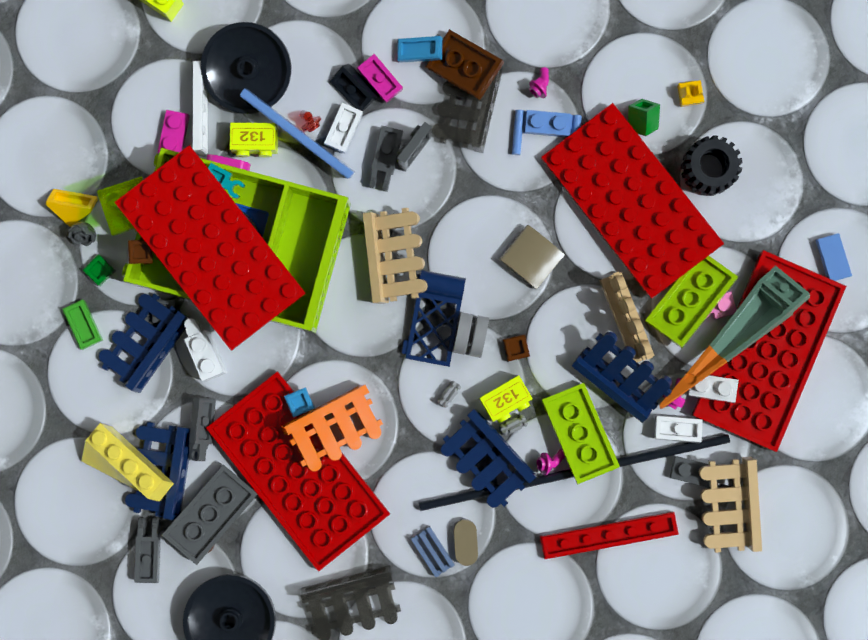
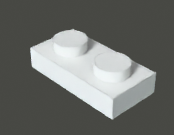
[324,103,363,153]
[689,375,739,403]
[654,416,703,443]

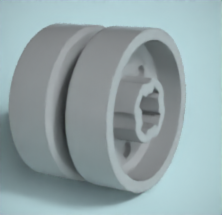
[453,312,489,358]

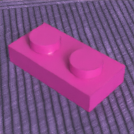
[357,54,403,103]
[158,110,190,153]

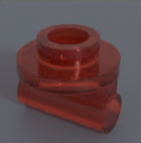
[300,110,321,132]

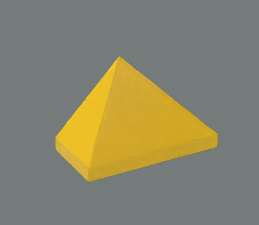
[46,189,98,227]

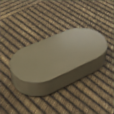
[454,519,478,566]

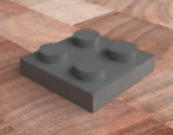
[397,122,432,172]

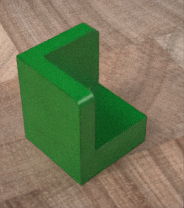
[628,99,660,136]

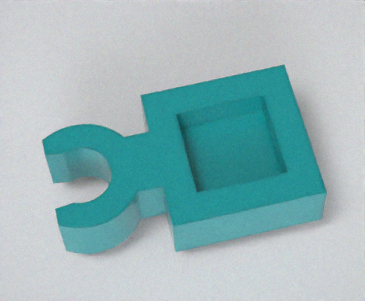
[208,163,245,199]

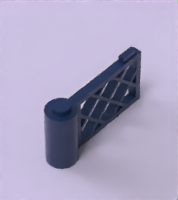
[402,270,466,367]

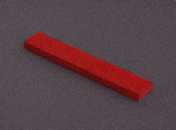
[540,511,679,559]

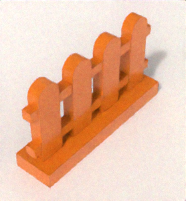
[281,385,383,471]

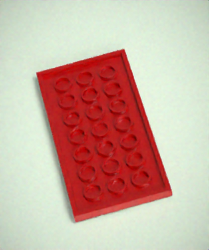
[541,103,724,299]
[114,145,306,351]
[691,250,847,452]
[206,371,391,572]

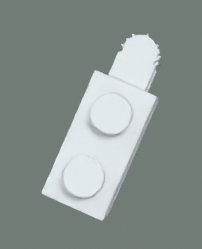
[184,318,227,382]

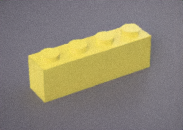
[81,423,174,501]

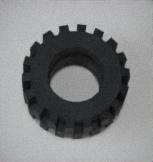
[681,135,743,196]

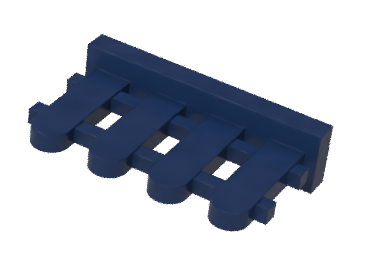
[99,293,189,393]
[572,332,672,423]
[441,409,537,508]
[125,422,190,520]

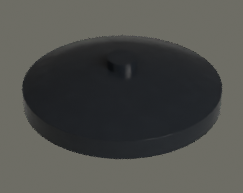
[201,22,292,114]
[183,574,276,640]

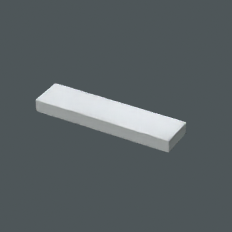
[193,61,208,155]

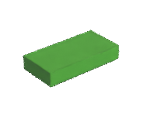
[62,300,103,350]

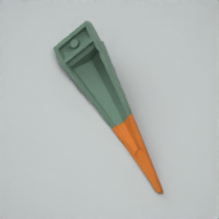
[660,266,810,409]

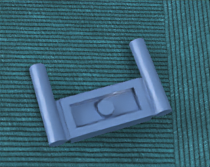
[512,110,582,155]

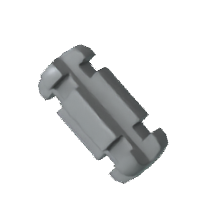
[437,381,461,408]
[500,415,528,436]

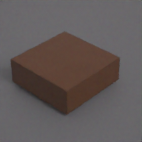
[128,240,153,264]
[503,335,530,362]

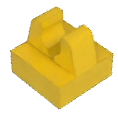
[677,80,704,107]

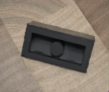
[330,64,379,111]

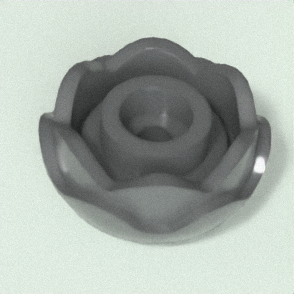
[68,222,96,246]

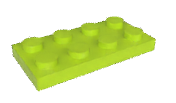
[645,256,738,349]
[542,383,620,485]

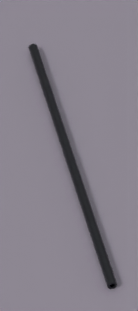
[419,434,730,511]

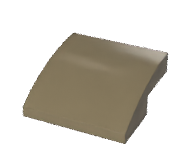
[499,225,565,289]

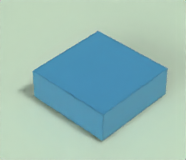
[284,387,315,417]

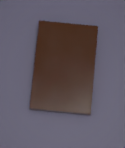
[425,29,504,100]

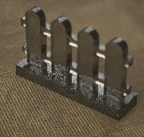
[432,66,503,153]
[301,565,401,640]

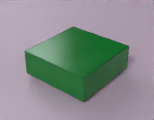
[83,254,116,286]

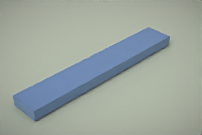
[240,88,355,179]

